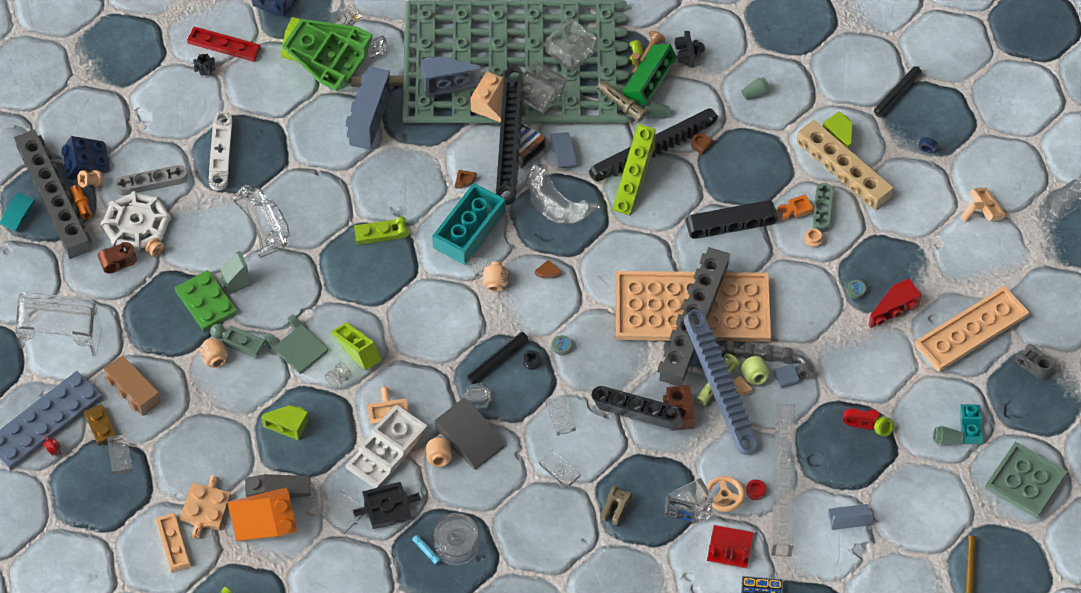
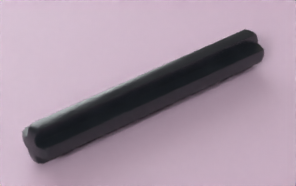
[874,66,922,117]
[467,332,528,384]

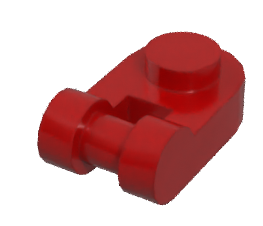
[842,408,879,430]

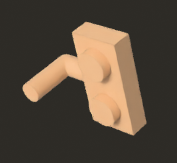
[961,187,1006,221]
[367,386,409,424]

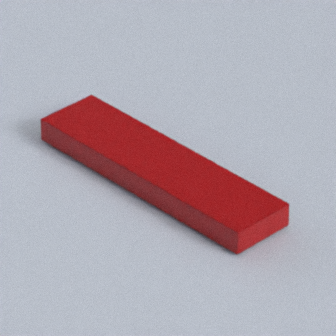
[187,26,261,62]

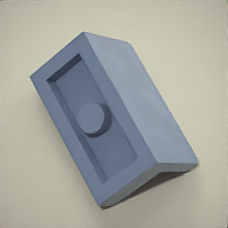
[828,504,874,530]

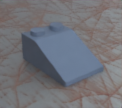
[421,56,480,97]

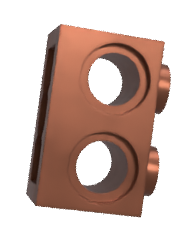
[663,385,696,431]

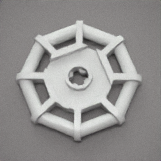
[100,191,172,251]

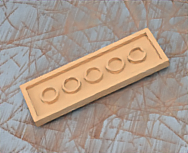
[914,286,1029,372]

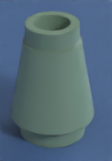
[741,77,770,99]
[642,100,670,118]
[933,425,964,445]

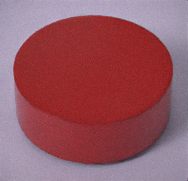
[746,479,766,500]

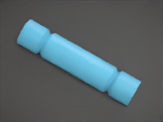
[412,534,441,565]

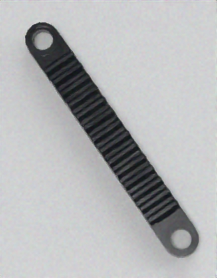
[496,66,524,206]
[588,108,718,182]

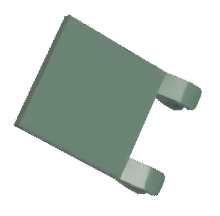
[265,314,328,374]

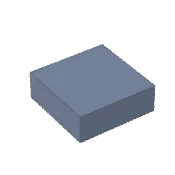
[774,364,799,388]

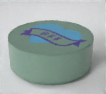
[846,280,866,299]
[552,335,572,355]

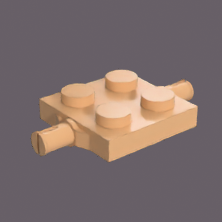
[180,475,230,539]

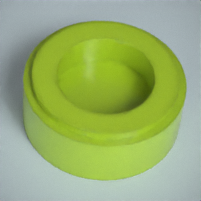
[874,416,894,437]

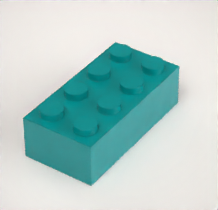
[432,183,506,265]

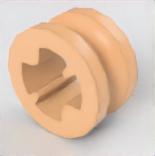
[145,238,164,257]

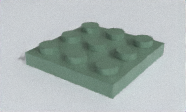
[985,441,1068,518]

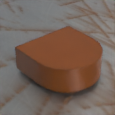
[691,133,713,155]

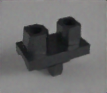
[674,31,705,68]

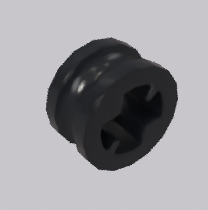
[523,350,541,370]

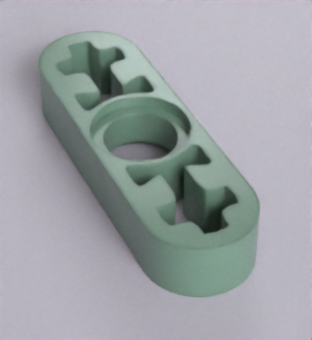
[812,183,833,233]

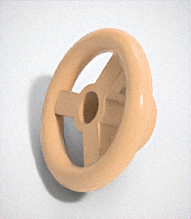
[705,476,745,512]

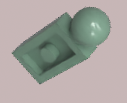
[210,324,265,358]

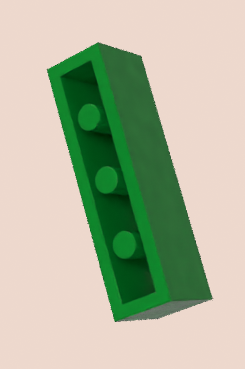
[622,44,677,106]

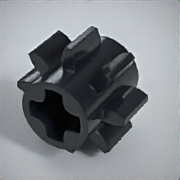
[193,53,216,76]

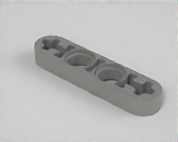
[115,165,188,195]

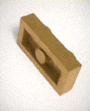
[84,404,117,446]

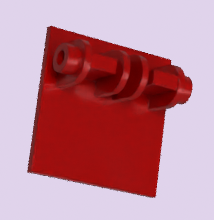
[707,525,753,569]

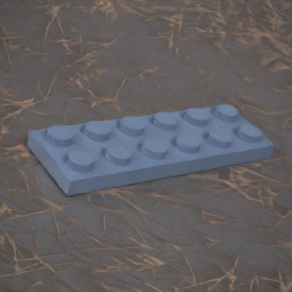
[0,371,103,470]

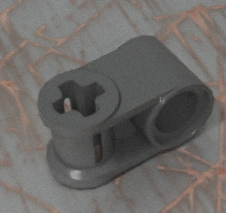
[1015,344,1054,380]

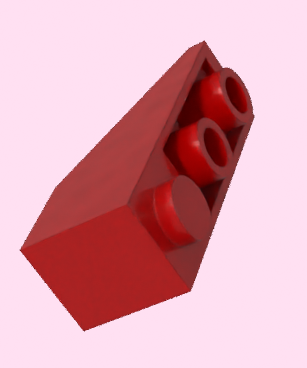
[868,278,922,328]

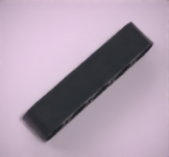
[685,200,779,239]
[591,386,684,430]

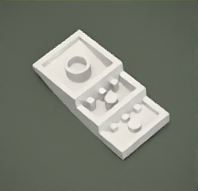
[346,404,427,488]

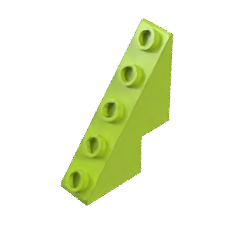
[612,124,656,216]

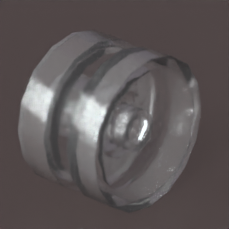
[433,513,479,566]

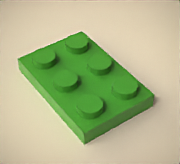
[175,270,237,332]

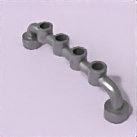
[700,341,814,379]

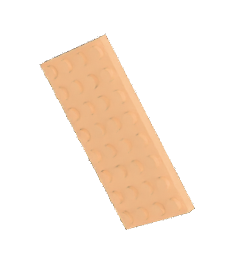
[615,271,771,342]

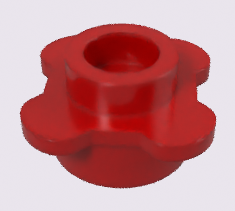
[43,436,62,456]

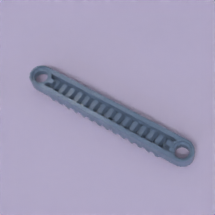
[684,309,757,455]

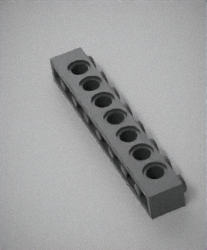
[14,129,92,259]
[657,247,730,386]

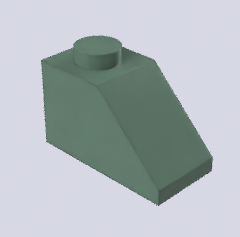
[219,251,250,294]

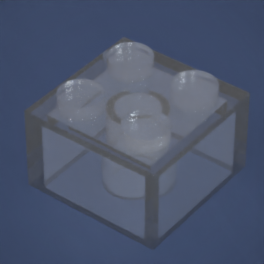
[546,18,598,72]

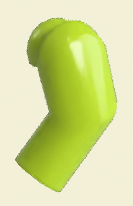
[628,40,644,66]

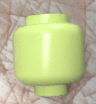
[741,356,770,385]

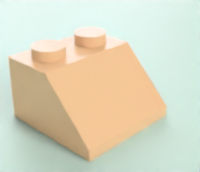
[470,71,504,122]

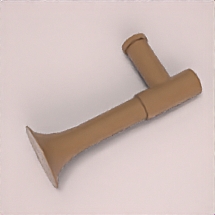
[632,30,666,75]

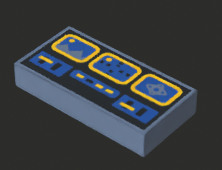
[741,576,783,593]

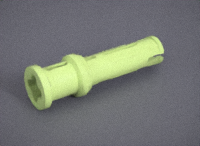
[695,354,739,406]

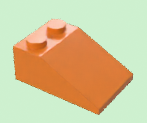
[227,487,298,541]

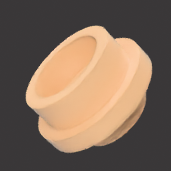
[804,228,823,247]

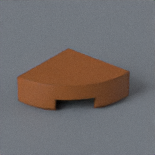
[455,170,477,189]
[535,260,562,278]

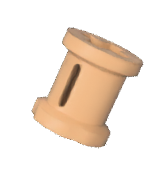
[77,170,103,187]

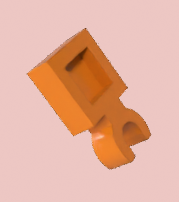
[777,194,813,220]

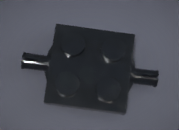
[352,482,421,529]

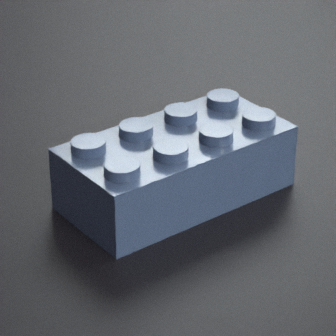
[346,66,391,150]

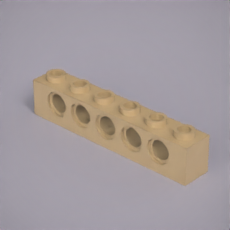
[797,120,893,210]

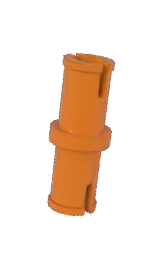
[70,185,93,220]

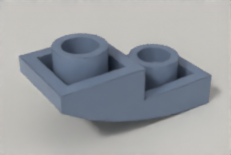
[550,132,577,168]

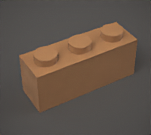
[104,355,161,416]

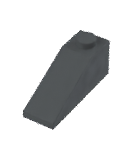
[245,474,311,499]

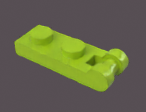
[354,217,409,245]

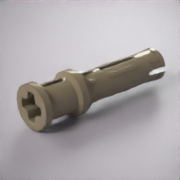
[597,80,648,123]

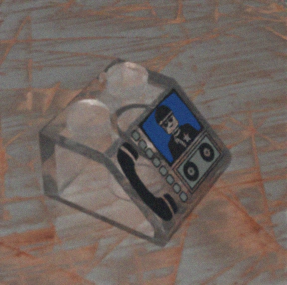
[664,478,713,524]

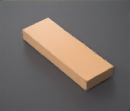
[155,513,191,573]

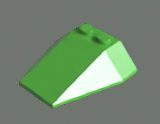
[282,19,373,91]

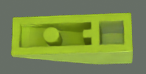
[331,322,381,370]

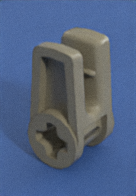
[600,485,633,526]

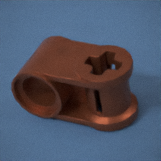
[98,242,137,274]

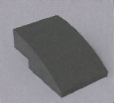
[435,397,504,470]

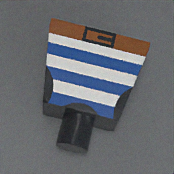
[518,124,546,169]

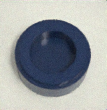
[918,137,938,153]

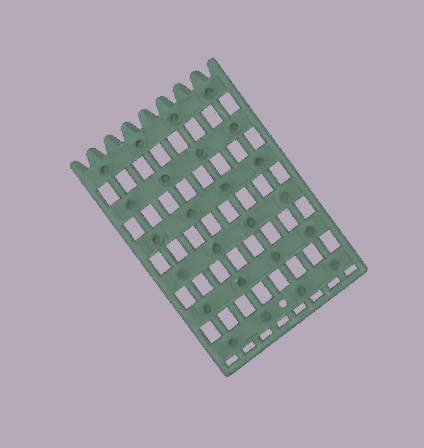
[402,0,630,123]

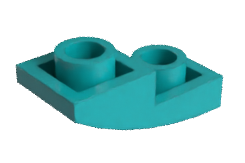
[0,192,35,232]
[960,404,983,444]

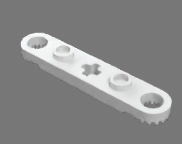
[208,111,233,191]

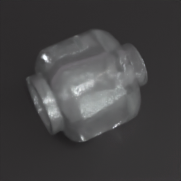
[463,383,492,409]

